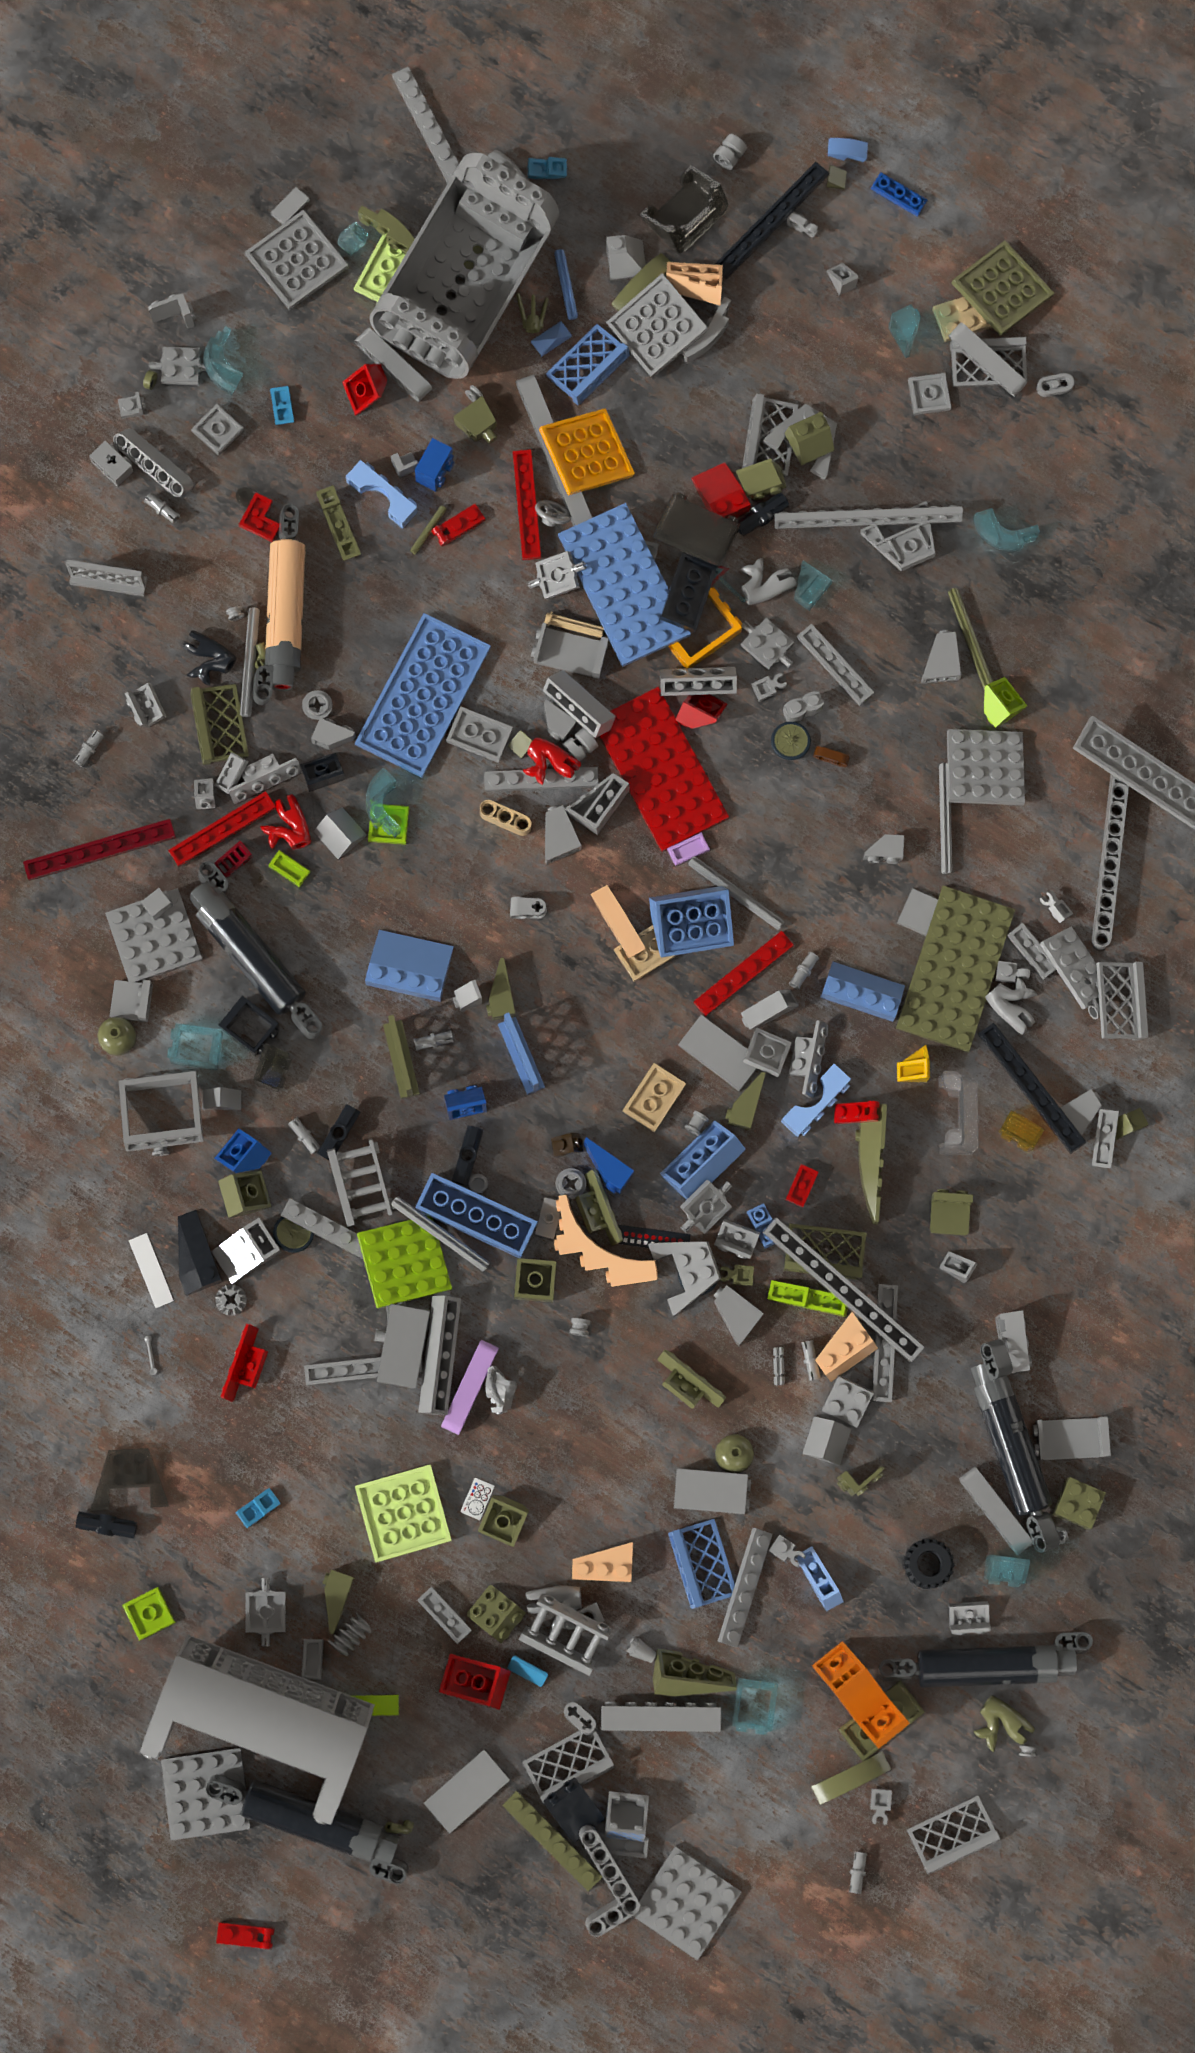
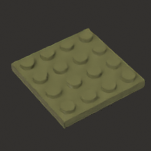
[951,241,1054,336]

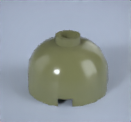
[97,1017,137,1056]
[715,1434,754,1473]

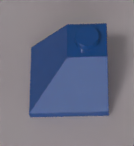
[215,1128,272,1173]

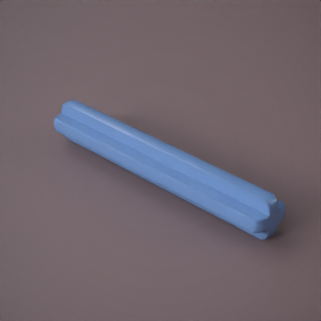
[554,249,578,320]

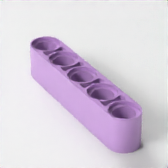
[441,1340,499,1435]

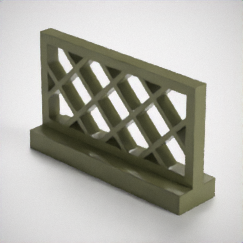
[190,684,249,765]
[383,1015,420,1099]
[783,1223,866,1280]

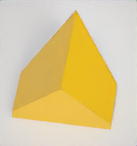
[897,1045,930,1082]

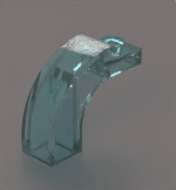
[203,326,244,395]
[973,508,1040,551]
[366,767,401,837]

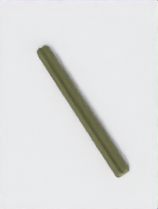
[948,588,993,691]

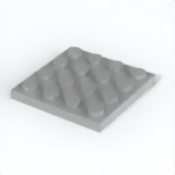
[244,210,348,310]
[606,273,709,378]
[947,729,1025,805]
[105,888,203,984]
[161,1748,251,1841]
[633,1846,741,1961]

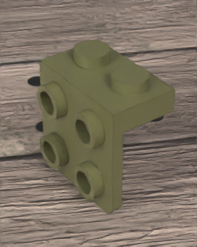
[930,1189,973,1236]
[837,1465,885,1496]
[467,1585,526,1644]

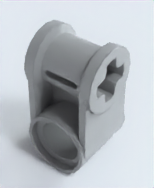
[510,897,547,919]

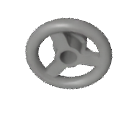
[535,500,571,527]

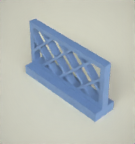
[546,324,630,406]
[498,1013,545,1095]
[668,1519,735,1609]

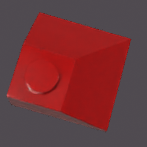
[342,364,388,415]
[675,694,728,729]

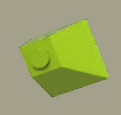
[984,677,1027,728]

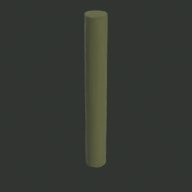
[410,505,447,555]

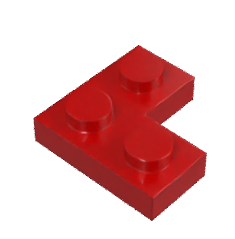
[239,493,279,542]

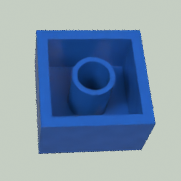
[415,438,454,492]

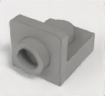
[118,391,146,419]
[194,778,216,809]

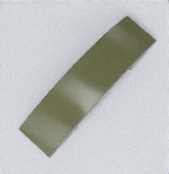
[611,253,671,311]
[316,485,361,561]
[811,1751,891,1805]

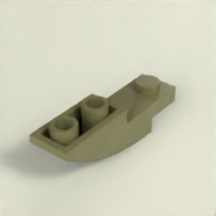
[358,206,415,255]

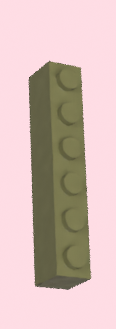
[502,1790,602,1892]

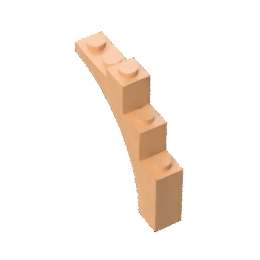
[554,1194,658,1287]

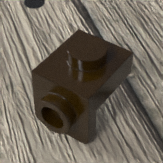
[551,1133,583,1157]

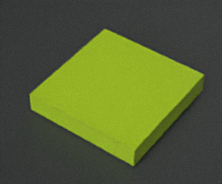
[368,803,409,845]
[122,1587,176,1641]

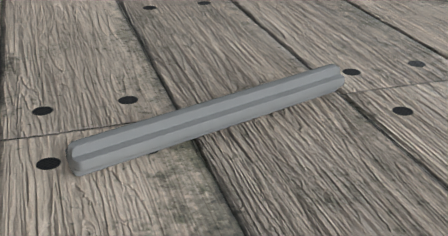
[240,608,260,717]
[939,763,952,874]
[688,856,784,930]
[391,1196,490,1271]

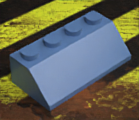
[820,962,905,1022]
[660,1120,746,1199]

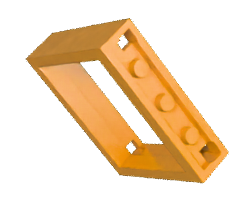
[668,587,742,668]

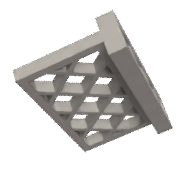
[950,337,1027,387]
[742,393,798,476]
[66,560,148,596]
[1096,962,1148,1041]
[522,1725,615,1806]
[907,1796,1000,1875]

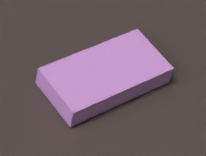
[667,832,710,867]

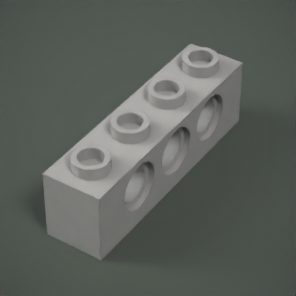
[660,667,737,696]

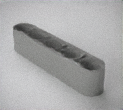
[948,322,1027,397]
[355,328,432,402]
[113,428,193,497]
[959,1467,1033,1555]

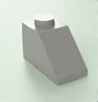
[544,699,577,743]
[452,980,482,1012]

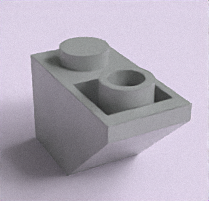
[311,718,356,750]
[863,834,904,864]

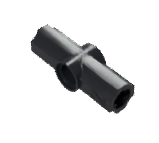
[734,492,790,537]
[317,1103,361,1160]
[452,1125,484,1186]
[75,1511,138,1539]

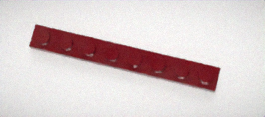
[23,819,176,881]

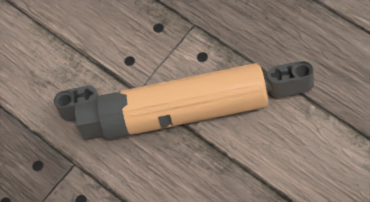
[253,504,306,705]

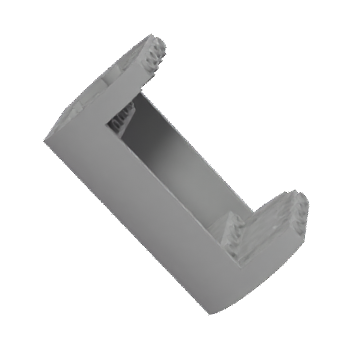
[370,153,559,379]
[140,1634,375,1825]

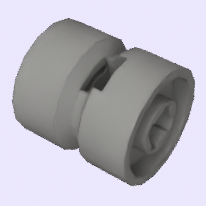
[713,134,747,170]
[563,728,598,762]

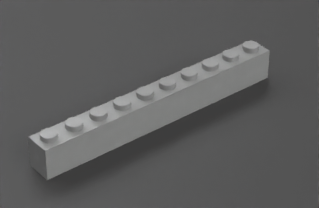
[762,1218,924,1362]

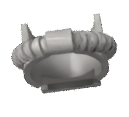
[486,1366,517,1415]

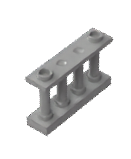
[327,1138,395,1227]
[519,1594,612,1676]

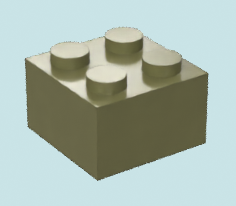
[514,1258,556,1302]
[1052,1477,1106,1530]

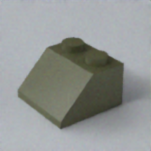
[785,411,834,466]
[736,458,787,501]
[218,1170,272,1218]

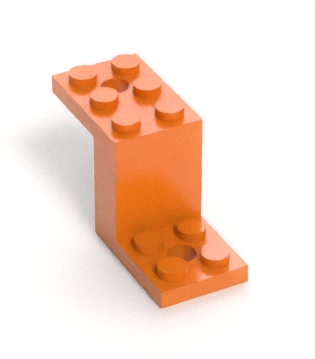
[812,1641,910,1749]

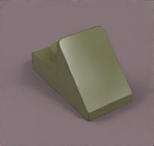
[1115,1108,1149,1141]

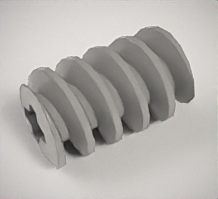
[328,1612,372,1656]

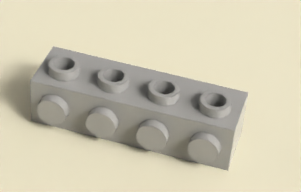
[543,670,616,738]

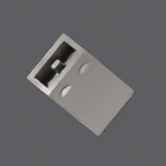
[211,1218,281,1284]

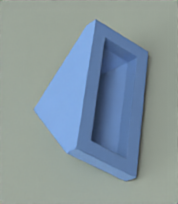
[531,321,572,357]

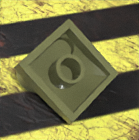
[478,1495,529,1547]

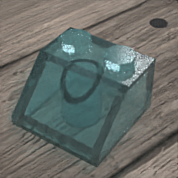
[888,304,921,359]
[984,1555,1030,1588]

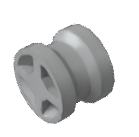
[569,1318,591,1337]

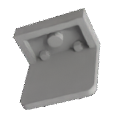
[148,293,196,329]

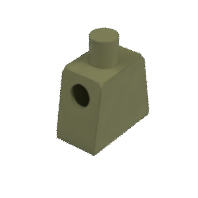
[454,396,497,444]

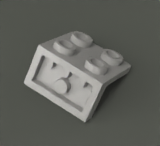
[110,980,153,1022]

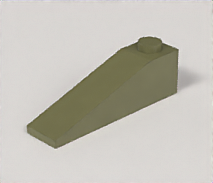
[653,1648,737,1696]

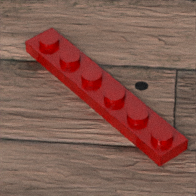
[513,449,541,560]
[168,791,276,867]
[693,931,794,1017]

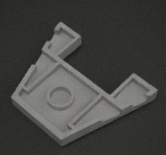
[762,404,837,480]
[861,501,935,571]
[648,1242,721,1316]

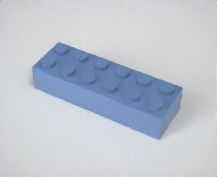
[415,1173,537,1258]

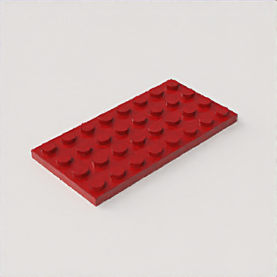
[599,687,729,852]

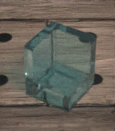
[337,222,368,255]

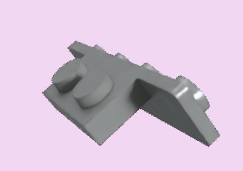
[228,754,302,804]
[789,1020,828,1098]

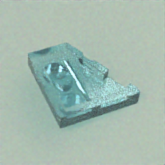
[794,560,832,611]

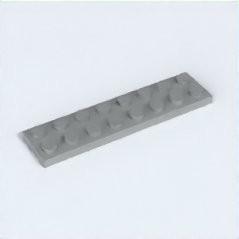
[1073,716,1195,830]

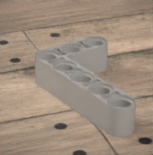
[579,1825,640,1937]

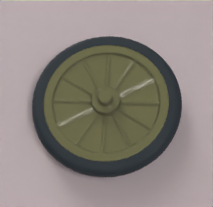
[771,722,811,760]
[273,1217,314,1253]

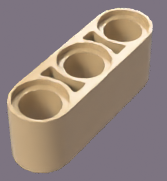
[480,800,531,836]

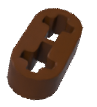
[813,746,850,767]

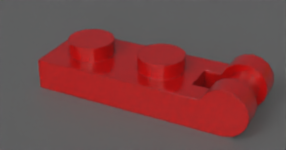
[431,504,485,547]
[834,1101,880,1124]
[216,1922,275,1949]

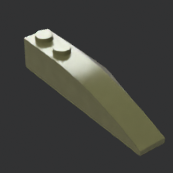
[855,1104,887,1224]

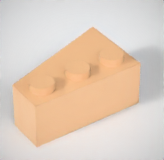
[666,262,723,305]
[815,1312,878,1382]
[572,1542,633,1582]

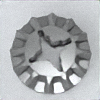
[302,690,333,720]
[555,1168,586,1199]
[216,1284,247,1316]

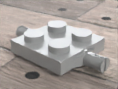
[149,347,213,385]
[528,551,586,599]
[741,618,794,670]
[680,1180,732,1234]
[245,1578,286,1646]

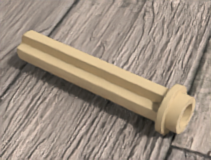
[544,611,604,638]

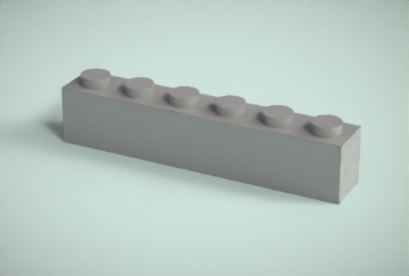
[418,1296,461,1415]
[601,1702,721,1732]

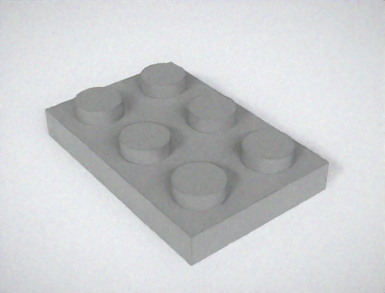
[446,706,513,763]

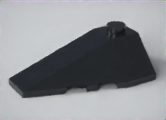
[178,1210,223,1296]

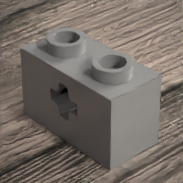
[89,441,134,487]

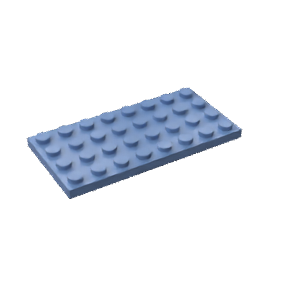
[558,503,691,667]
[355,613,491,778]

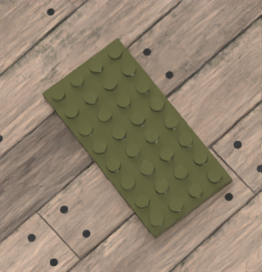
[896,886,1015,1053]

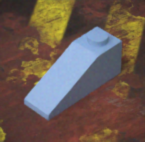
[796,1546,843,1612]

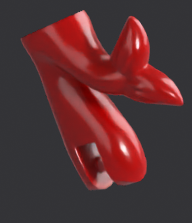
[523,737,581,785]
[260,794,311,849]

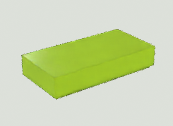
[268,850,311,887]

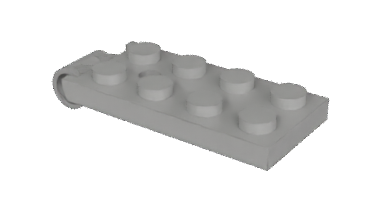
[1040,926,1114,1019]

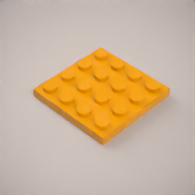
[539,408,635,496]

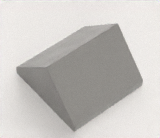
[314,807,367,860]
[802,1416,851,1466]

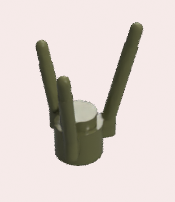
[516,293,548,333]

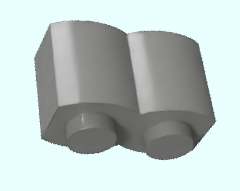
[783,691,824,722]

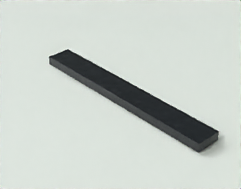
[714,161,830,280]
[978,1023,1086,1154]

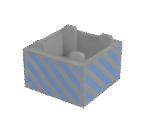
[604,1791,649,1842]

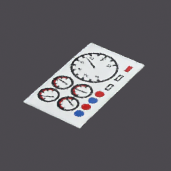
[460,1478,494,1520]

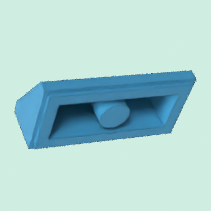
[507,1656,548,1687]

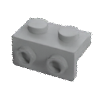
[125,683,167,727]
[714,1219,760,1259]
[949,1601,991,1635]

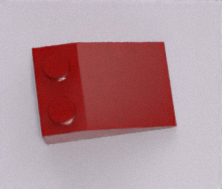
[691,462,751,527]
[439,1654,511,1710]

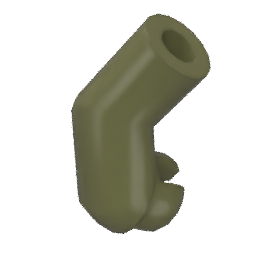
[254,642,266,669]
[385,1819,414,1834]

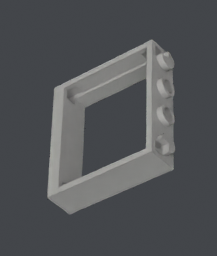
[119,1070,204,1152]

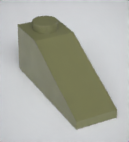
[486,958,515,1021]
[725,1072,766,1131]
[323,1570,354,1634]

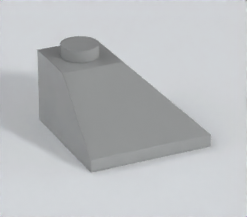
[606,235,646,280]

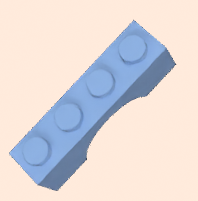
[346,460,418,529]
[781,1064,851,1137]

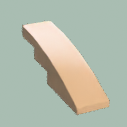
[590,885,646,959]

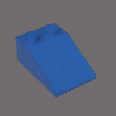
[444,1085,487,1120]
[584,1137,634,1194]

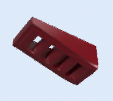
[214,841,253,879]

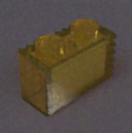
[998,1110,1045,1152]

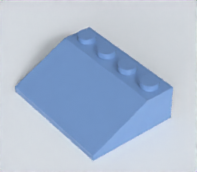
[649,886,734,958]
[365,930,454,1002]

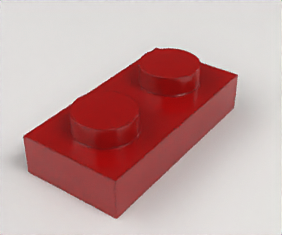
[785,1164,818,1208]

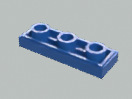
[871,172,928,217]

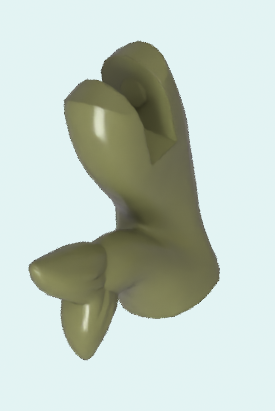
[974,1695,1035,1752]

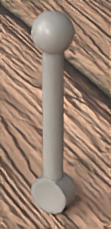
[144,1335,158,1376]

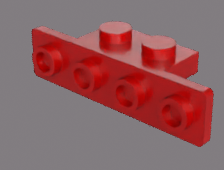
[221,1324,268,1402]

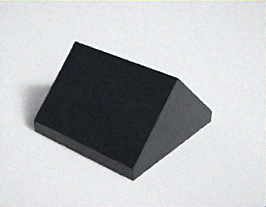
[300,752,345,792]

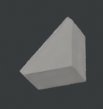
[827,263,858,296]
[202,1087,242,1110]
[939,1251,977,1283]

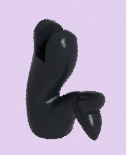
[183,630,236,686]

